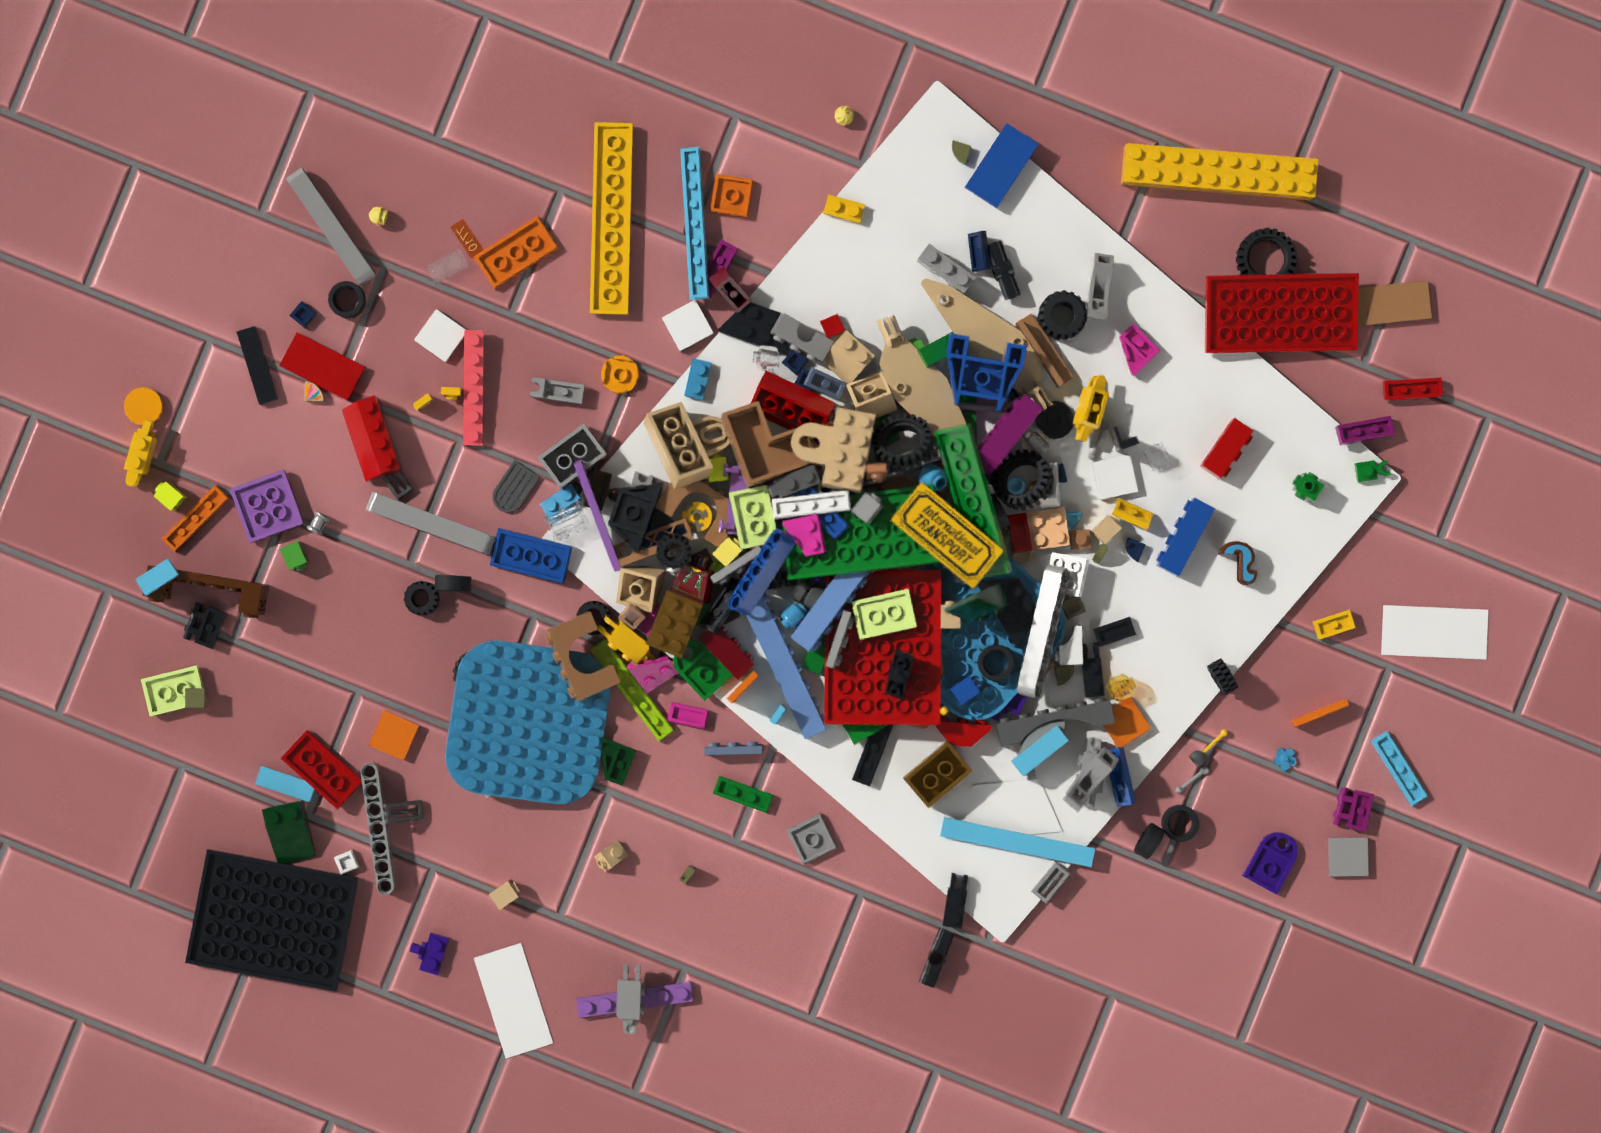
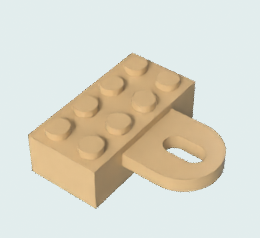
[644,402,730,489]
[791,407,876,494]

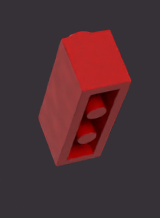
[1200,418,1254,479]

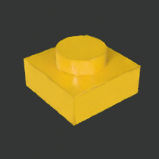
[441,387,463,400]

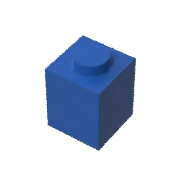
[950,676,981,705]

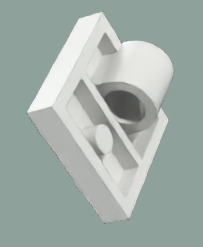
[1049,552,1089,598]

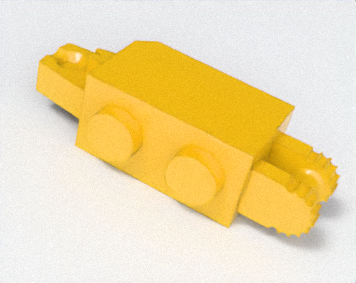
[1072,375,1109,442]
[124,420,157,487]
[597,616,656,664]

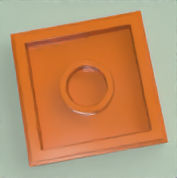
[710,174,754,218]
[727,670,759,703]
[1103,696,1151,748]
[369,710,420,761]

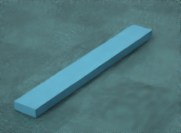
[680,147,710,300]
[940,817,1095,867]

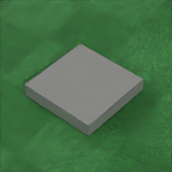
[786,813,837,865]
[1328,837,1368,877]

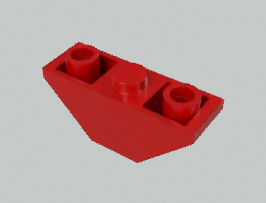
[934,717,992,747]

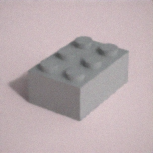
[537,423,608,489]

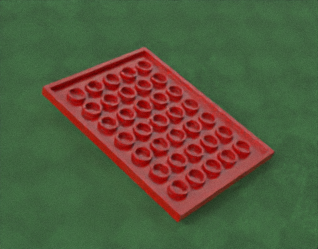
[824,570,942,725]

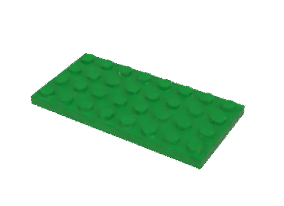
[782,485,940,581]

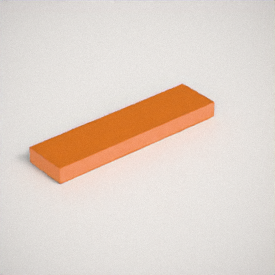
[162,485,230,553]

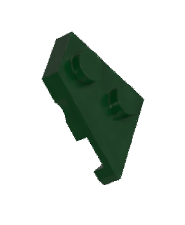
[601,737,636,786]

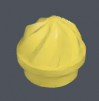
[835,106,854,125]
[369,206,388,226]

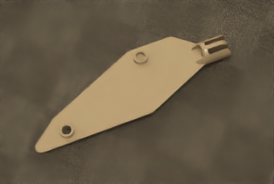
[921,278,1053,413]
[876,314,966,439]

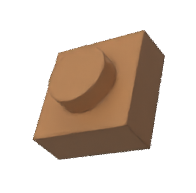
[1070,529,1091,550]
[618,603,646,630]

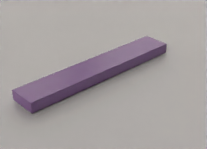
[574,459,621,572]

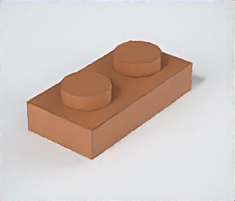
[866,464,887,483]

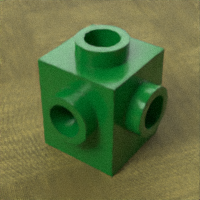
[1292,472,1325,502]

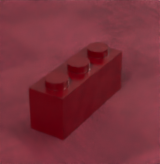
[698,625,755,680]

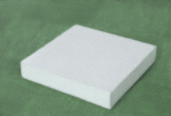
[662,300,714,352]
[414,309,465,362]
[1092,454,1138,500]

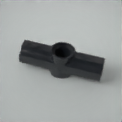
[988,240,1021,300]
[919,927,955,988]

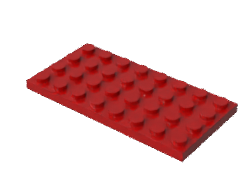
[1205,273,1359,353]

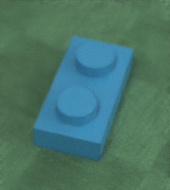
[684,358,711,400]
[540,483,582,521]

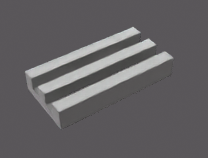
[1031,862,1070,904]

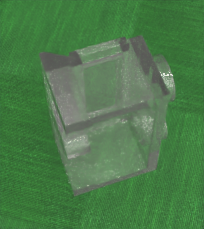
[544,500,589,541]

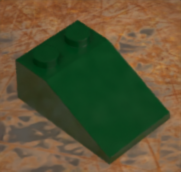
[944,583,1009,622]
[262,800,316,863]

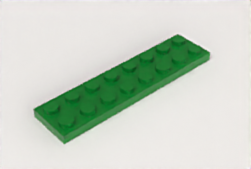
[934,423,1012,578]

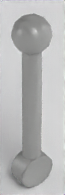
[1088,423,1109,460]
[1175,767,1209,794]

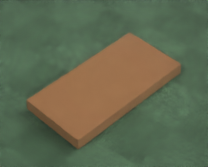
[1358,280,1432,326]

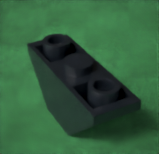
[885,649,916,699]

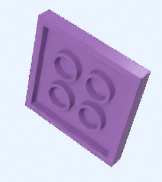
[230,469,305,543]

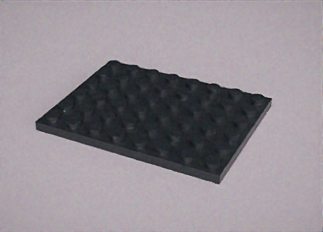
[185,849,359,992]

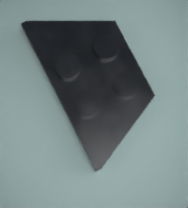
[718,302,788,356]
[608,482,663,554]
[977,578,1036,647]

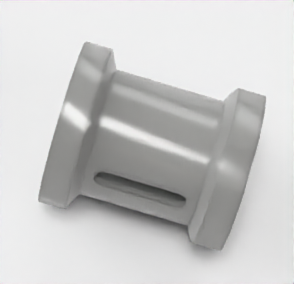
[306,511,331,536]

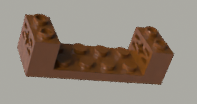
[142,566,269,618]

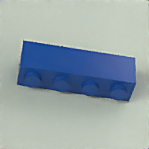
[1156,498,1215,577]

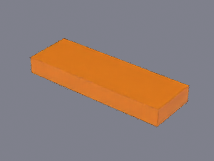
[1290,698,1349,727]

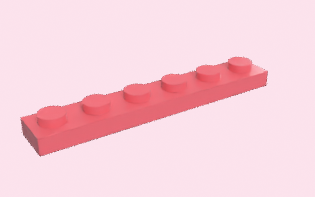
[463,330,484,446]

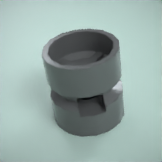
[790,579,825,609]

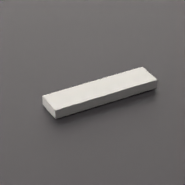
[772,490,851,519]

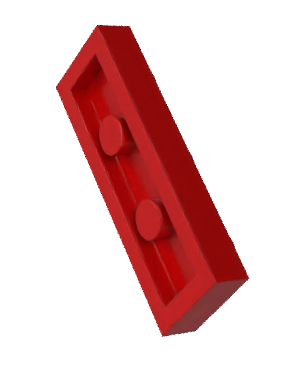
[1383,377,1443,401]

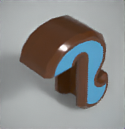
[1218,541,1257,585]

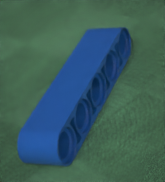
[728,529,795,615]

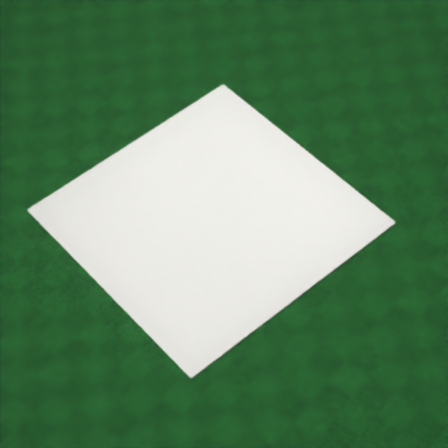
[542,81,1401,942]

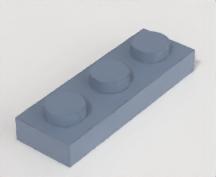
[704,742,763,755]

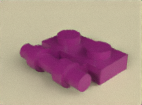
[1333,787,1374,832]

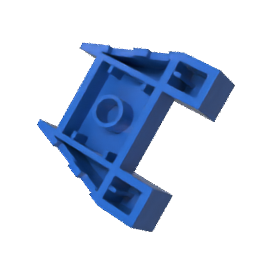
[946,333,1027,412]

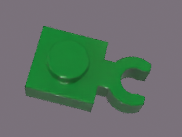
[1354,460,1390,482]

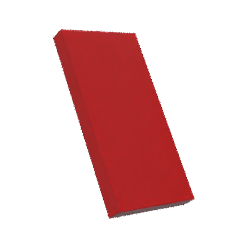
[279,332,365,401]
[280,730,362,810]

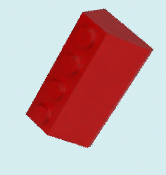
[750,370,835,443]
[342,395,402,482]

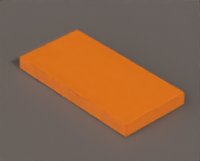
[474,216,559,289]

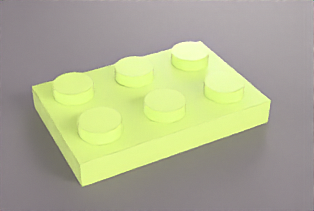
[729,485,776,550]
[852,589,917,640]
[141,665,207,716]

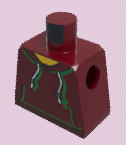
[670,554,715,604]

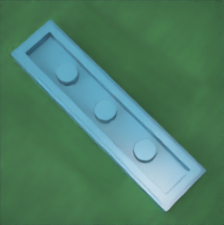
[1370,731,1428,806]

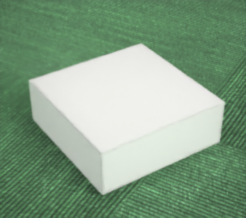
[334,849,360,874]

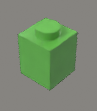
[280,541,310,572]

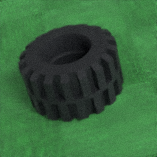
[1038,290,1088,341]

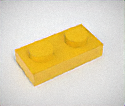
[823,194,865,224]
[1112,498,1153,530]
[1312,610,1356,640]

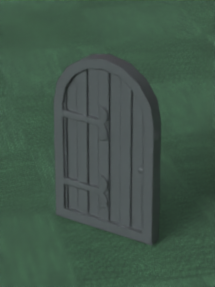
[493,460,540,512]

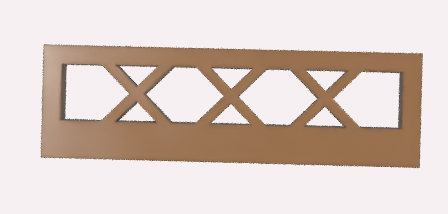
[1015,313,1074,388]
[614,518,694,567]

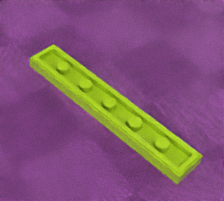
[590,638,674,742]

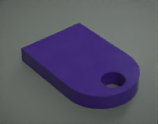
[1242,832,1298,895]

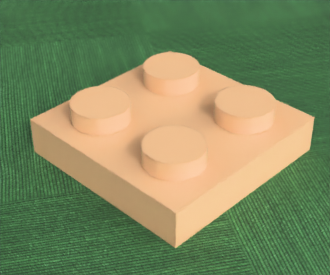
[1026,507,1071,551]

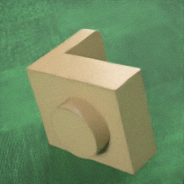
[594,840,628,872]

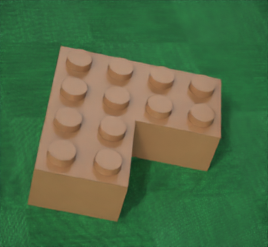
[721,401,819,489]

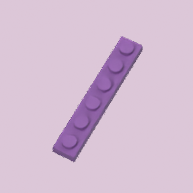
[576,981,693,1018]

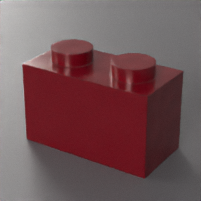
[709,267,752,313]

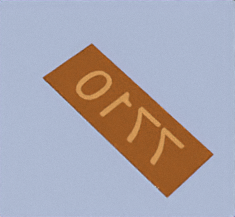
[450,219,483,259]

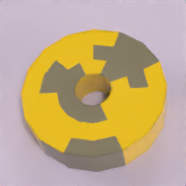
[682,502,713,532]

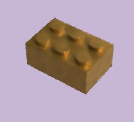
[646,589,704,658]
[903,740,972,808]

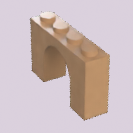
[656,479,729,547]
[544,611,621,701]

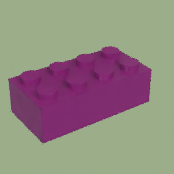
[977,394,1043,476]

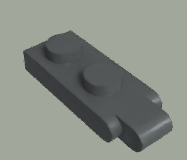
[767,464,821,498]

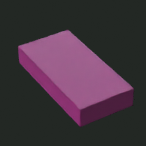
[667,702,709,729]

